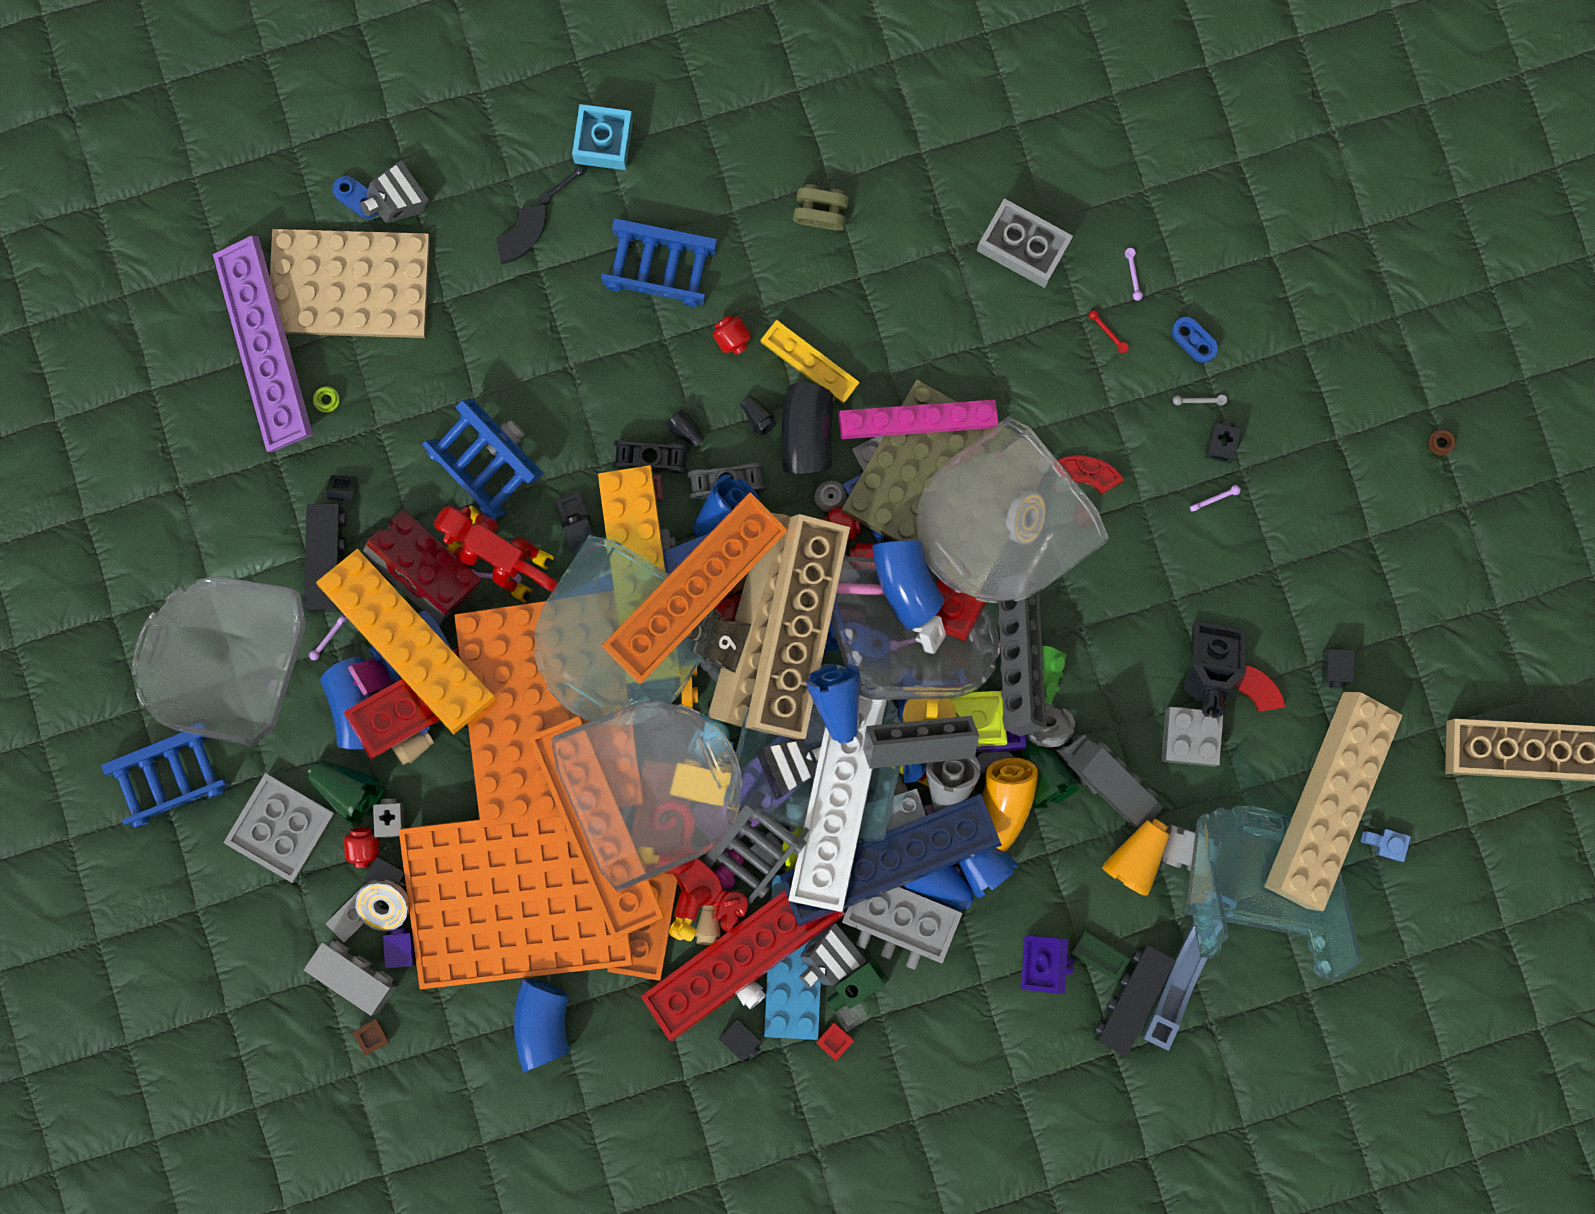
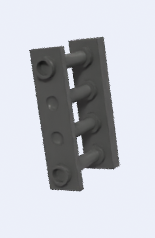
[702,789,810,904]

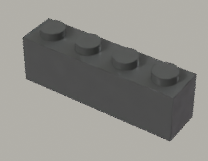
[863,716,979,769]
[1068,739,1163,829]

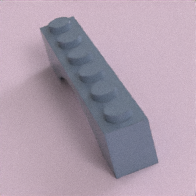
[1140,891,1236,1051]

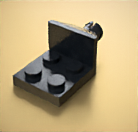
[1182,620,1246,718]

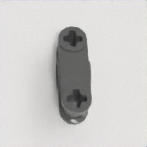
[687,463,766,500]

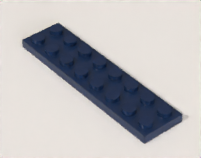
[779,794,1002,927]

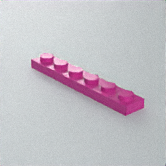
[838,400,999,439]

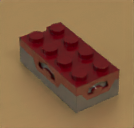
[362,510,482,625]

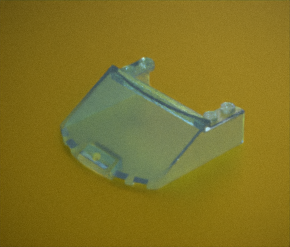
[1185,806,1362,982]

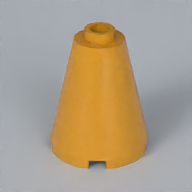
[1102,819,1170,896]

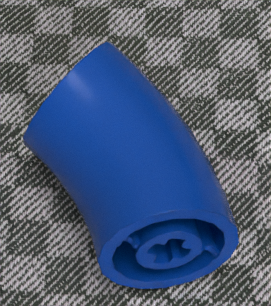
[872,540,944,629]
[320,657,379,749]
[514,978,571,1073]

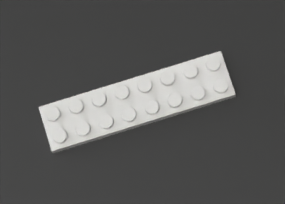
[789,693,887,912]

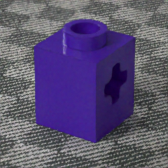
[383,928,416,968]

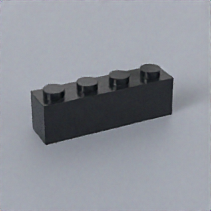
[304,504,347,612]
[1094,945,1176,1057]

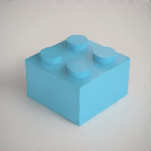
[572,104,633,170]

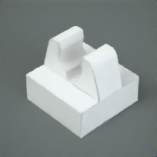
[913,616,946,654]

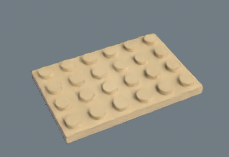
[270,229,430,338]

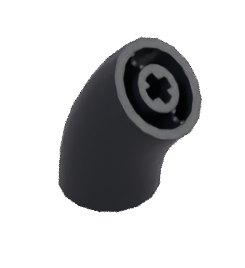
[781,382,835,474]

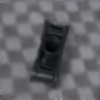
[612,440,690,474]

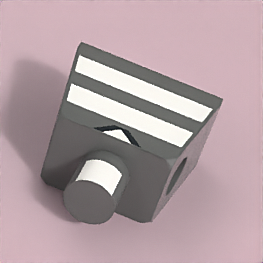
[361,160,429,223]
[799,923,866,988]

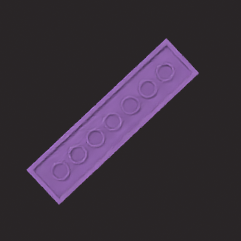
[213,236,313,452]

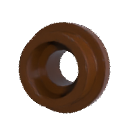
[1428,429,1455,456]

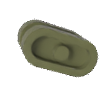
[793,184,849,230]

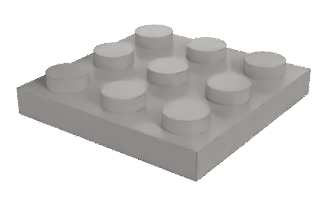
[223,773,336,883]

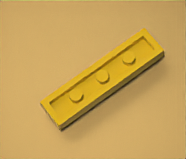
[761,320,860,405]

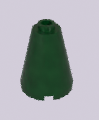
[1017,737,1081,810]
[308,760,384,827]

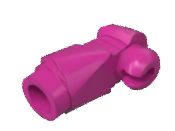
[713,849,744,889]

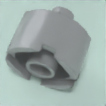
[1161,824,1221,877]

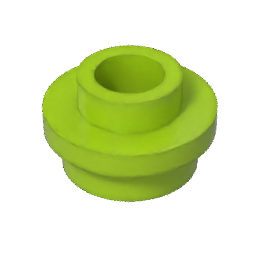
[313,386,340,413]

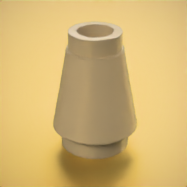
[392,732,434,765]
[695,905,721,946]

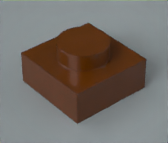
[352,1018,390,1056]

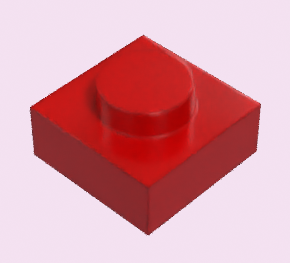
[816,1022,854,1061]

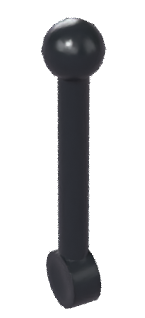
[540,166,585,204]

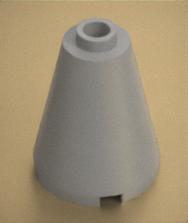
[926,757,980,812]

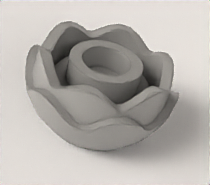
[814,480,847,513]

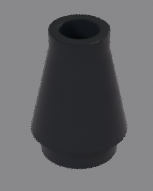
[740,396,777,436]
[667,409,705,448]

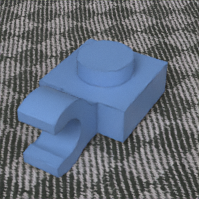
[1360,829,1411,862]

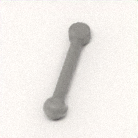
[1173,395,1227,406]

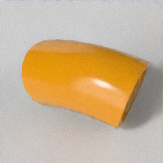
[982,758,1038,852]

